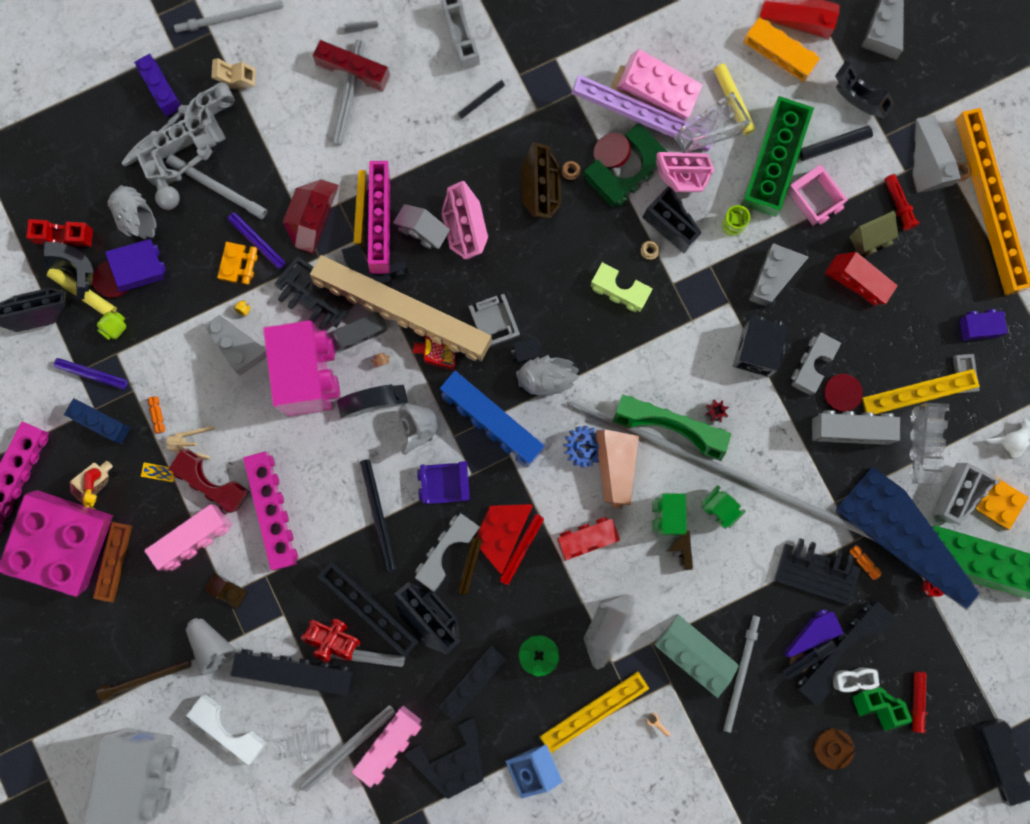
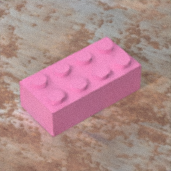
[617,49,702,120]
[144,504,233,571]

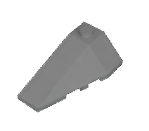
[912,115,961,193]

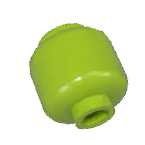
[97,311,126,340]

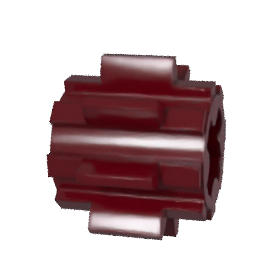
[705,399,729,423]

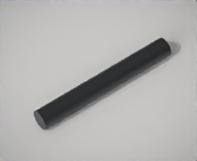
[458,80,505,119]

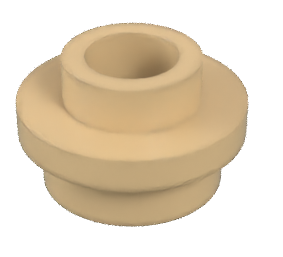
[641,241,660,260]

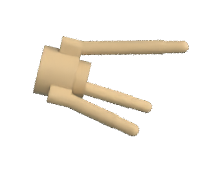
[167,426,214,459]

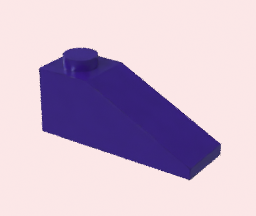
[784,609,844,657]

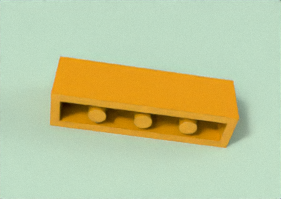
[744,18,820,82]

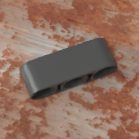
[330,312,388,352]

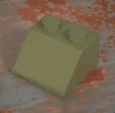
[849,211,898,256]

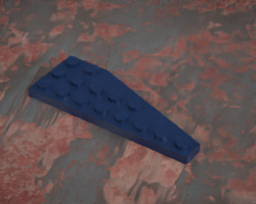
[836,467,980,611]

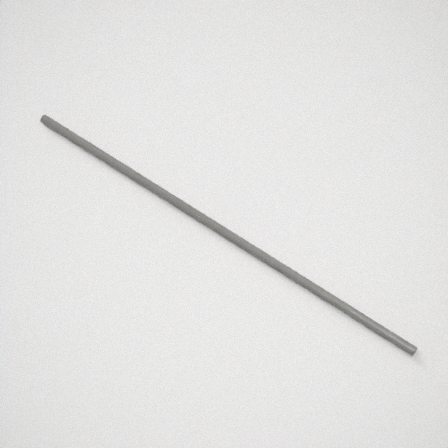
[571,400,874,541]

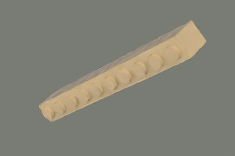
[310,255,492,361]

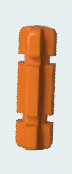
[147,396,165,434]
[849,545,882,580]

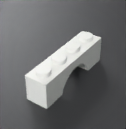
[187,695,267,765]

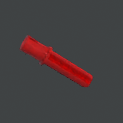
[911,672,928,733]

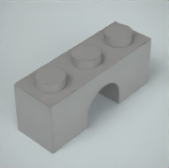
[791,333,841,396]

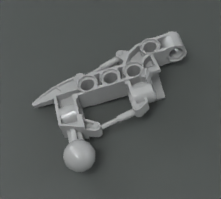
[122,82,235,210]

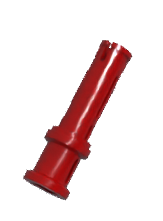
[884,174,920,231]

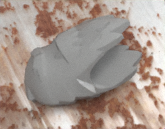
[107,185,156,239]
[516,355,579,396]

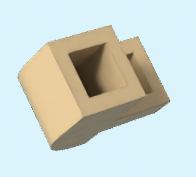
[211,58,256,89]

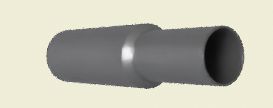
[344,20,378,32]

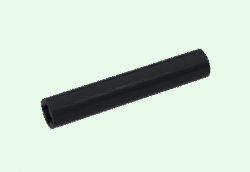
[799,125,873,161]

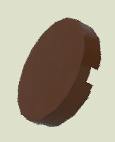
[814,728,854,769]

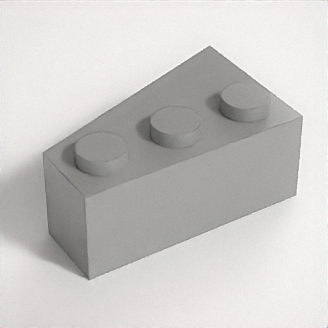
[862,0,904,59]
[203,315,267,375]
[933,463,1001,524]

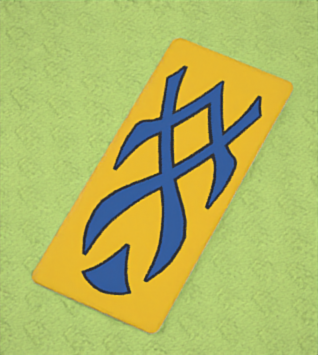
[141,463,175,482]

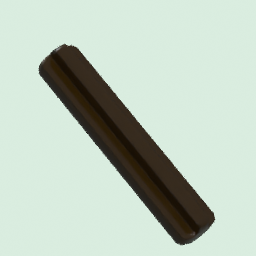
[457,538,482,595]

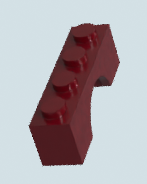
[312,40,390,92]
[169,448,250,513]

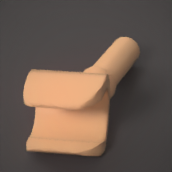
[646,713,670,737]

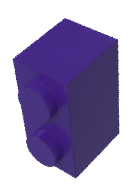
[960,309,1008,341]

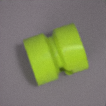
[722,205,750,236]

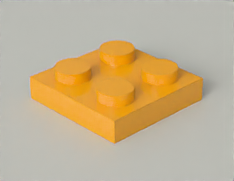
[974,476,1029,530]

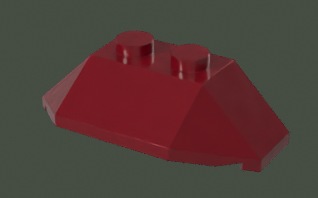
[283,179,339,254]

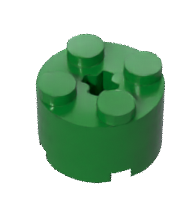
[701,485,746,529]
[519,635,559,676]

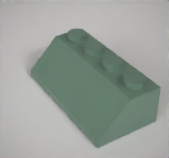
[653,615,739,698]

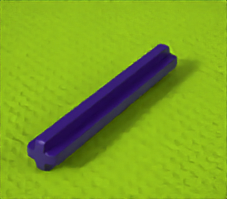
[228,213,285,269]
[53,358,128,390]

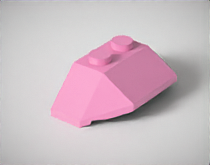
[656,152,714,192]
[442,181,488,260]

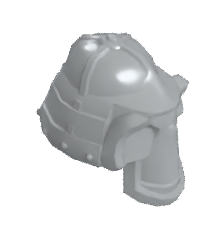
[398,403,438,455]

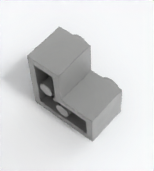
[393,204,450,249]

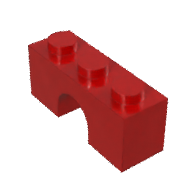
[26,219,93,247]

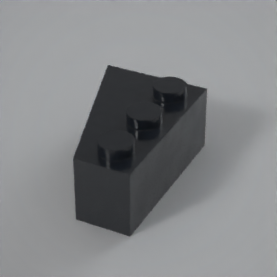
[642,186,701,254]

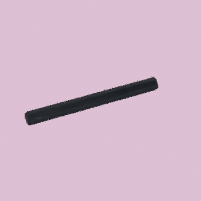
[360,459,396,572]

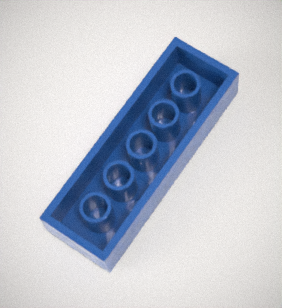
[440,371,545,467]

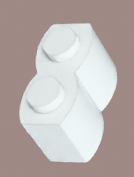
[832,667,879,692]

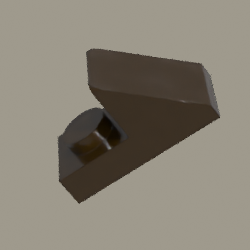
[666,530,693,570]
[204,572,248,608]

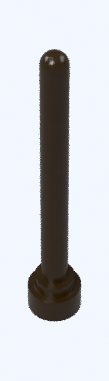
[97,660,192,703]

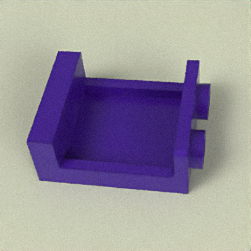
[417,461,470,504]

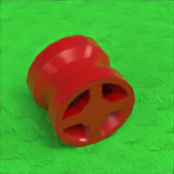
[922,580,944,597]

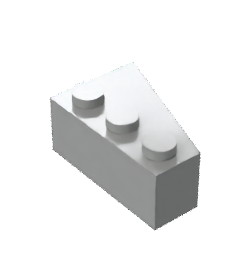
[749,243,808,307]

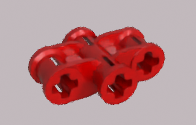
[301,619,360,662]

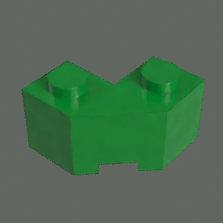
[852,687,912,731]

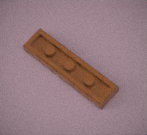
[93,522,132,602]

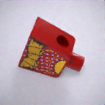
[413,335,456,370]

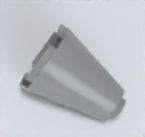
[186,618,236,675]

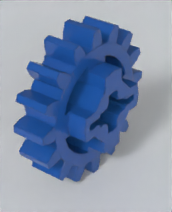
[563,426,599,467]

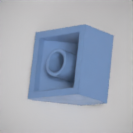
[505,744,562,799]

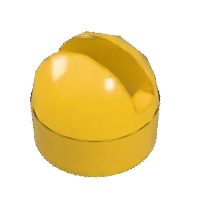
[233,300,251,317]

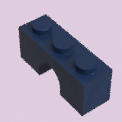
[64,398,131,444]

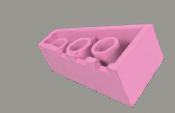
[352,706,422,788]

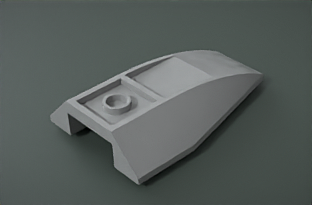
[583,594,634,670]

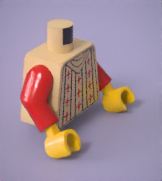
[70,461,114,509]

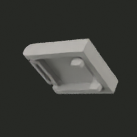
[469,294,520,347]

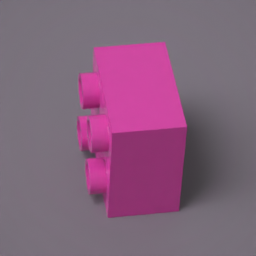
[263,320,340,417]
[0,490,113,597]

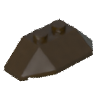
[522,142,562,219]

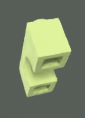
[591,262,652,312]

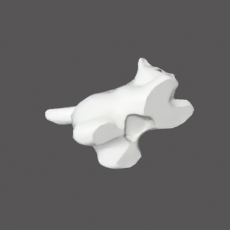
[985,418,1030,458]

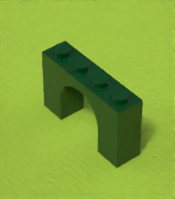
[583,123,667,209]

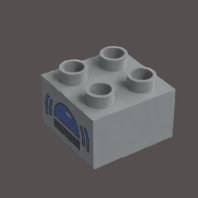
[84,728,179,824]

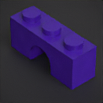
[134,53,181,116]

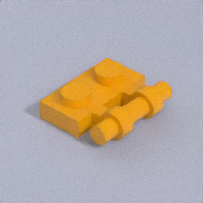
[217,242,258,285]

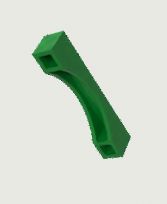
[612,394,732,461]

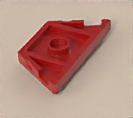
[476,504,533,574]

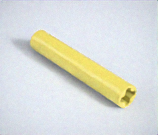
[713,63,756,135]
[47,269,117,315]

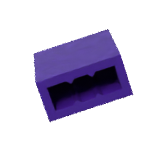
[105,239,166,293]

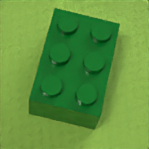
[652,493,687,536]

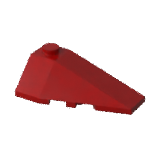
[759,0,839,39]

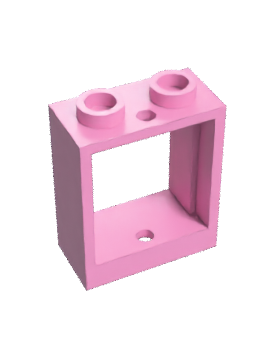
[787,164,847,226]

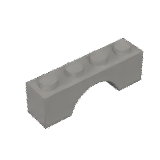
[440,0,480,70]
[415,513,480,591]

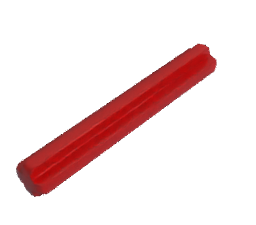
[500,514,544,585]

